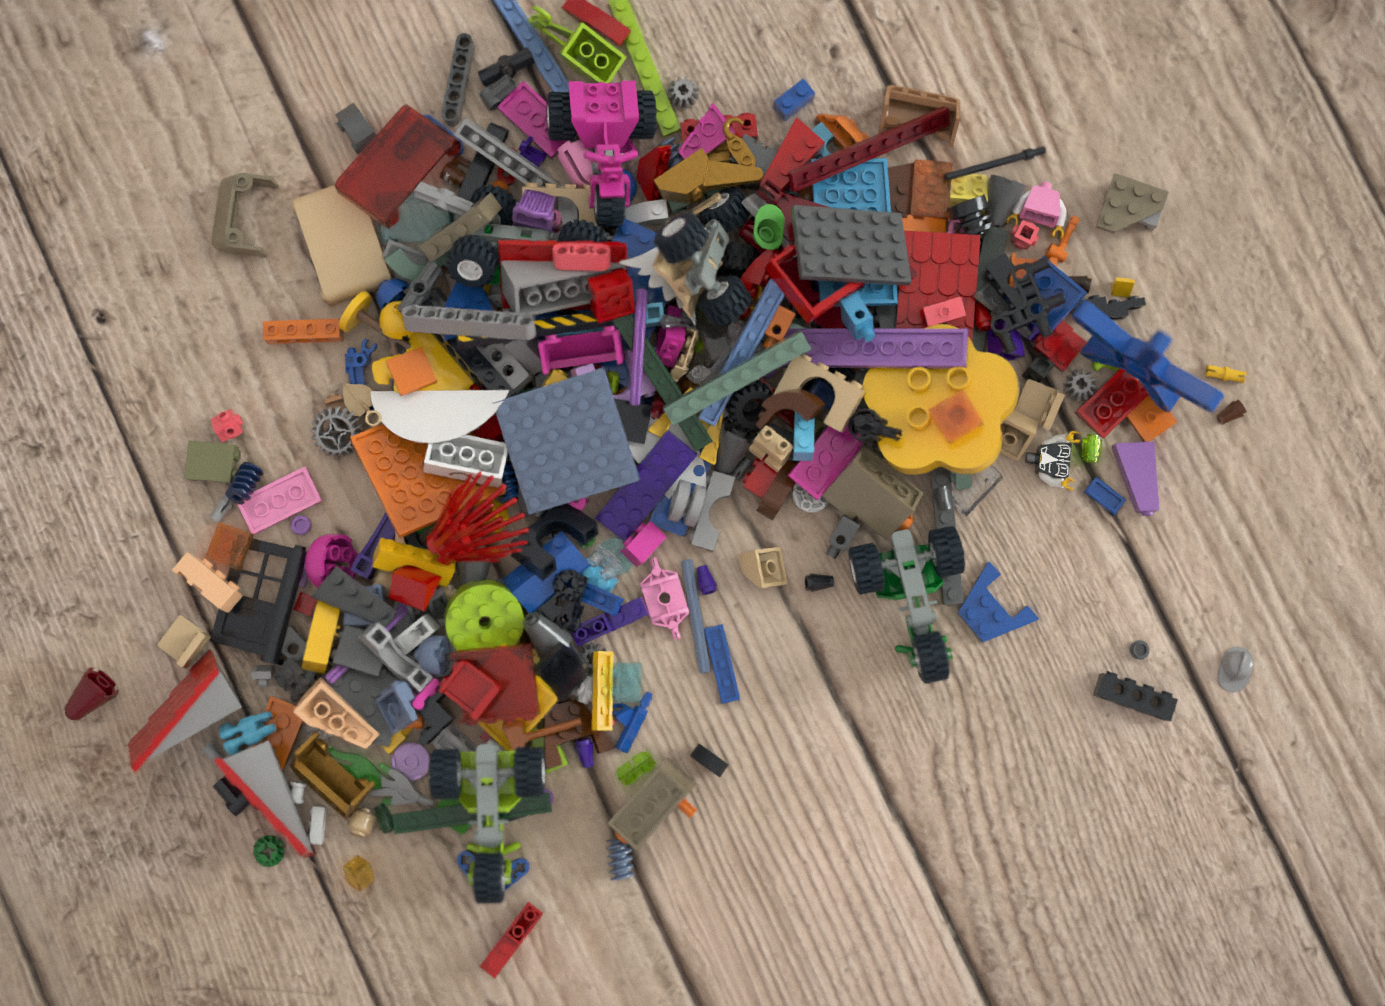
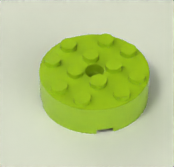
[444,579,524,661]

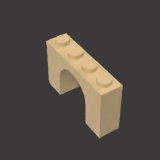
[522,182,597,226]
[773,353,866,433]

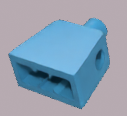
[840,292,875,342]

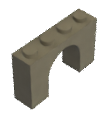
[420,192,502,262]

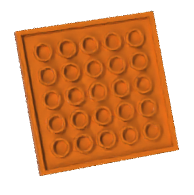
[350,424,506,538]

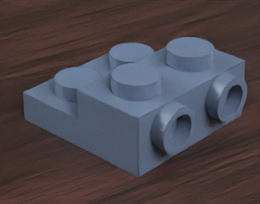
[375,680,418,735]

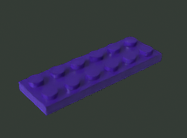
[595,430,697,541]

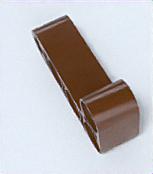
[756,460,798,521]

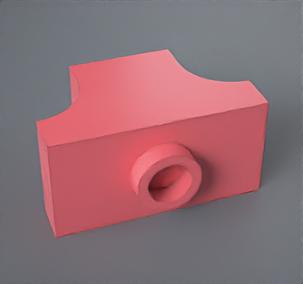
[923,297,966,327]

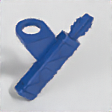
[612,692,652,753]

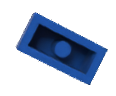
[773,78,815,122]

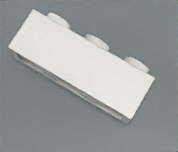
[308,806,327,845]

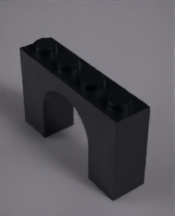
[509,503,598,581]

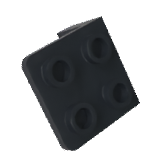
[532,642,588,701]

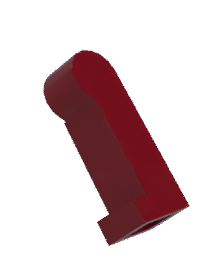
[780,257,820,306]

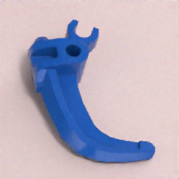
[345,339,378,410]

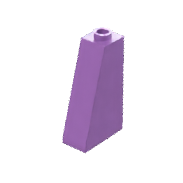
[1112,442,1159,516]

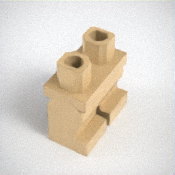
[748,425,794,472]

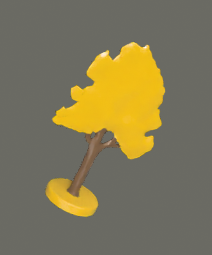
[339,291,474,393]

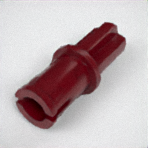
[650,396,665,420]

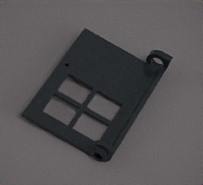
[210,535,307,666]

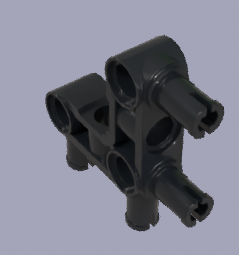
[991,257,1066,354]

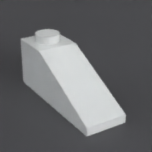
[612,199,668,230]

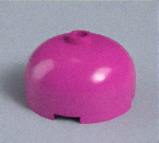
[305,534,358,588]

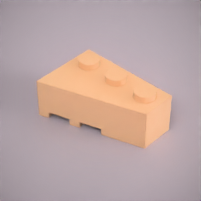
[172,552,243,613]

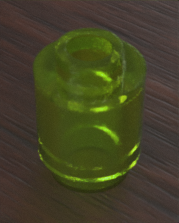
[1081,434,1102,463]

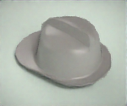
[1218,647,1254,693]

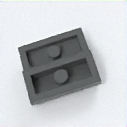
[404,589,448,623]

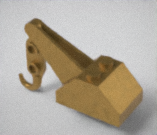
[654,117,763,204]

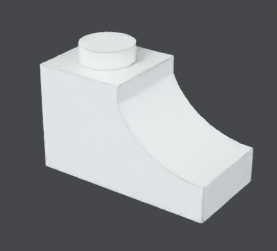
[394,613,441,655]

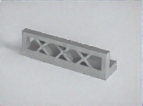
[432,723,477,752]

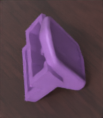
[512,189,556,233]

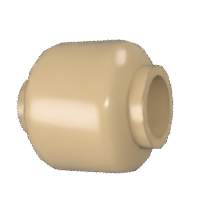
[347,807,376,838]

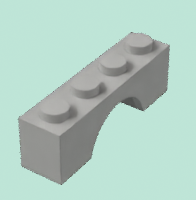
[689,471,735,552]
[358,623,433,693]

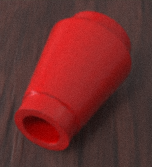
[974,302,992,332]

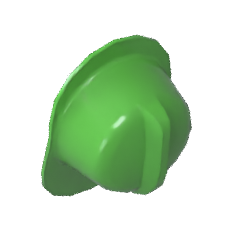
[753,204,784,250]

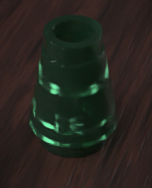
[374,803,394,834]

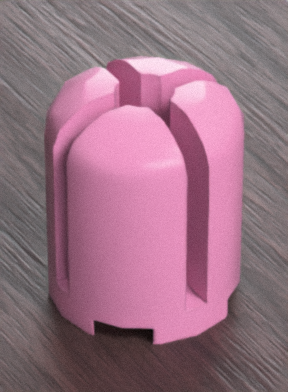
[556,139,596,188]

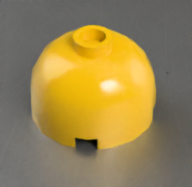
[379,301,415,339]

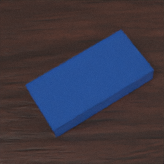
[1084,477,1126,515]

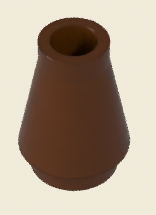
[1216,400,1247,425]

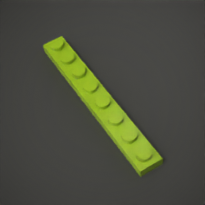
[608,0,681,138]

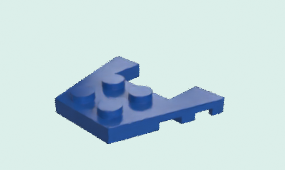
[957,562,1039,642]

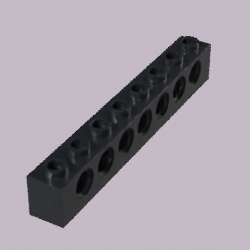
[403,286,515,399]

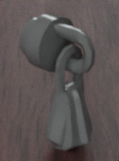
[660,311,696,329]

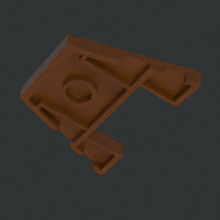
[543,699,615,770]

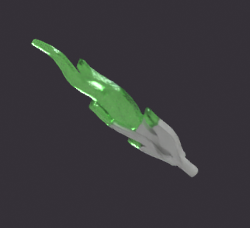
[328,746,435,808]

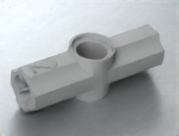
[414,182,474,217]

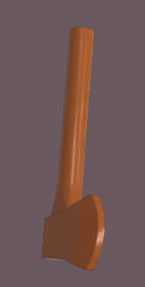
[501,717,582,750]

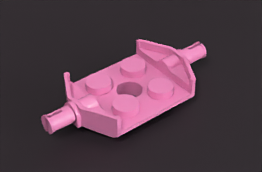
[640,557,689,640]

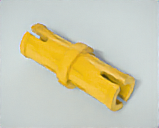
[1205,365,1246,383]

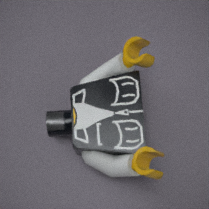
[1025,431,1080,491]

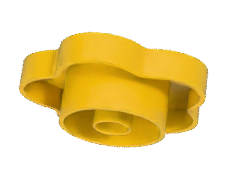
[863,324,1019,475]

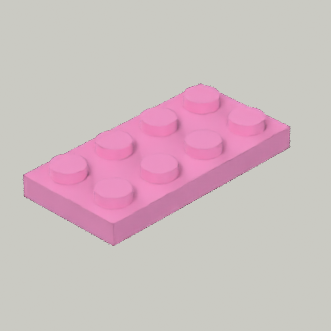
[238,467,323,535]

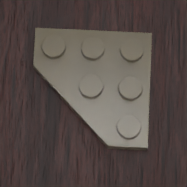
[1096,173,1169,234]

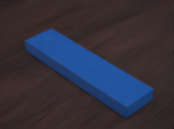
[704,624,741,704]

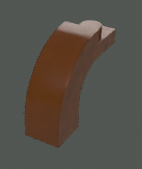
[755,389,825,429]

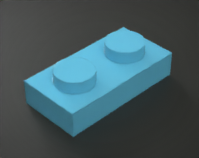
[580,557,619,593]

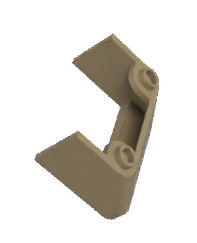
[211,173,279,258]

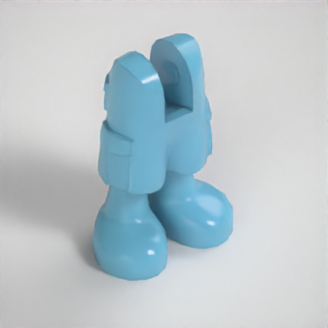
[219,712,277,756]

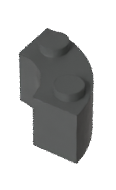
[335,102,383,158]

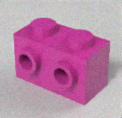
[620,521,667,567]

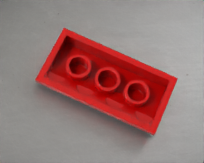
[1074,369,1149,439]

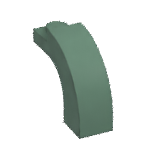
[383,247,450,280]

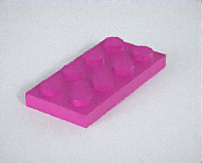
[497,81,577,159]
[787,425,864,500]

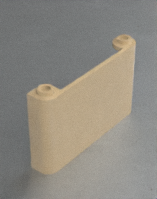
[290,177,393,306]

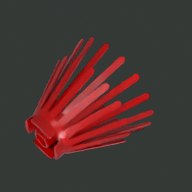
[426,471,529,565]

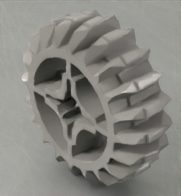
[311,406,362,458]

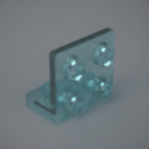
[612,662,641,702]

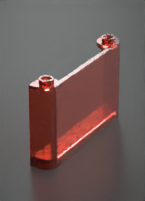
[335,104,462,230]

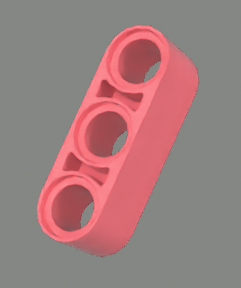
[553,243,611,271]

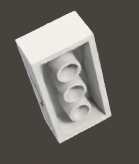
[424,435,508,488]

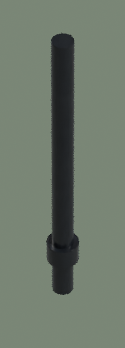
[944,146,1046,181]

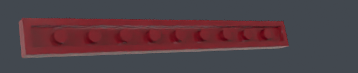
[788,106,950,192]

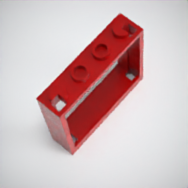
[764,244,866,324]

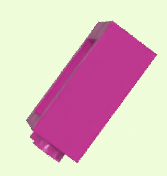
[656,305,686,368]

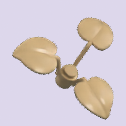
[343,384,383,468]

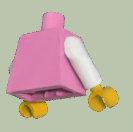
[1006,182,1067,239]

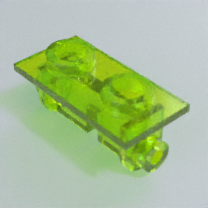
[615,750,656,786]

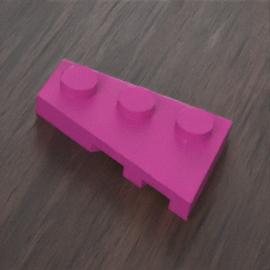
[678,102,736,159]

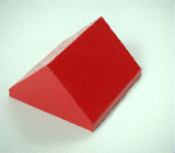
[389,565,442,612]

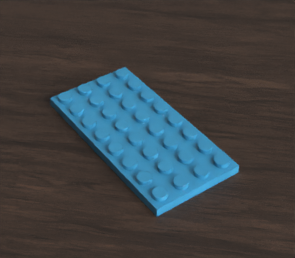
[810,158,898,307]

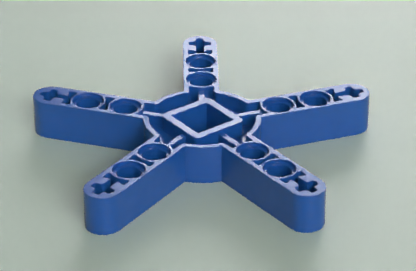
[1071,300,1225,413]

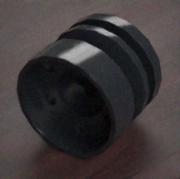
[947,195,995,235]

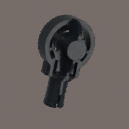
[848,408,902,443]

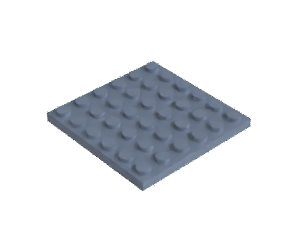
[493,367,640,514]

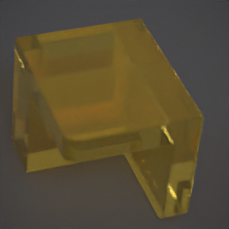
[343,855,374,891]

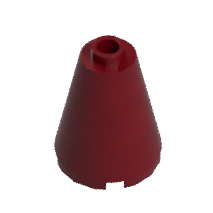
[64,667,119,720]

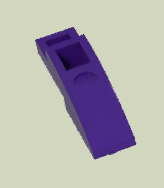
[571,597,649,647]

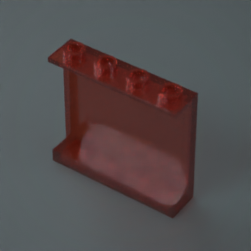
[450,643,540,726]

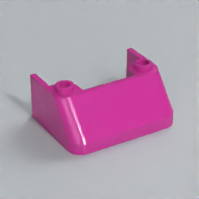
[538,326,625,375]

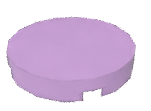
[391,742,430,781]

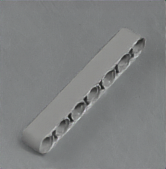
[402,305,536,340]

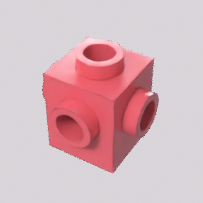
[1010,220,1040,250]
[211,409,244,443]

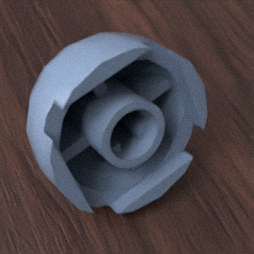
[415,635,449,675]

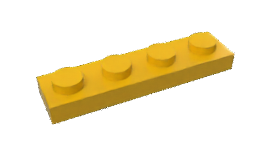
[592,651,613,730]

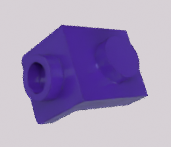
[518,136,547,167]

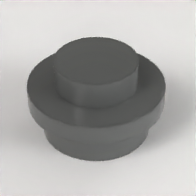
[1130,640,1149,660]

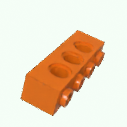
[263,319,344,344]

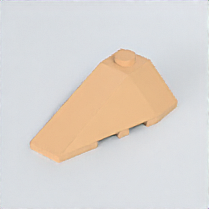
[293,678,380,749]

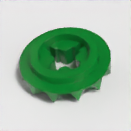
[253,835,285,867]

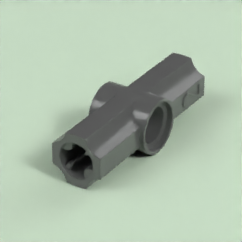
[397,261,443,313]

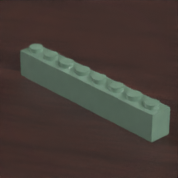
[663,330,811,426]

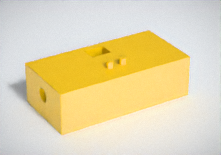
[301,601,340,674]

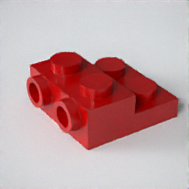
[1033,320,1087,372]

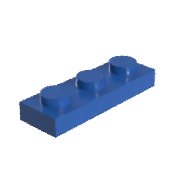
[567,581,624,617]

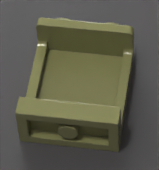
[184,440,241,484]

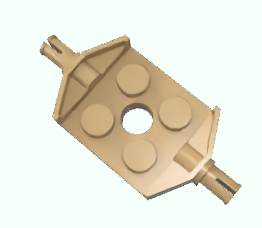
[669,313,699,383]

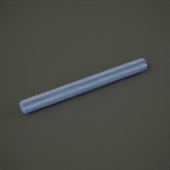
[681,559,710,673]

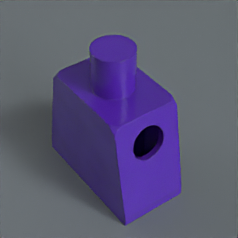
[988,320,1025,361]

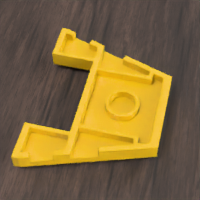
[647,388,724,465]

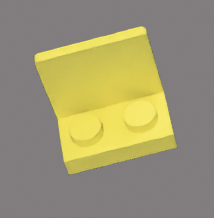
[946,174,988,215]

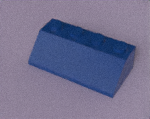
[502,531,590,614]

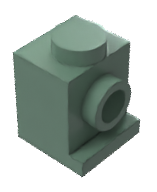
[949,471,972,490]

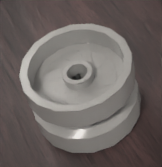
[668,479,707,527]

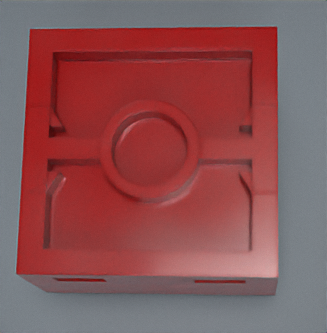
[587,268,635,323]

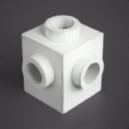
[571,675,593,704]

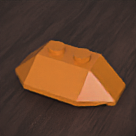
[815,114,869,150]

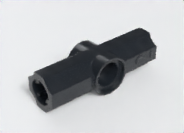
[478,47,536,87]

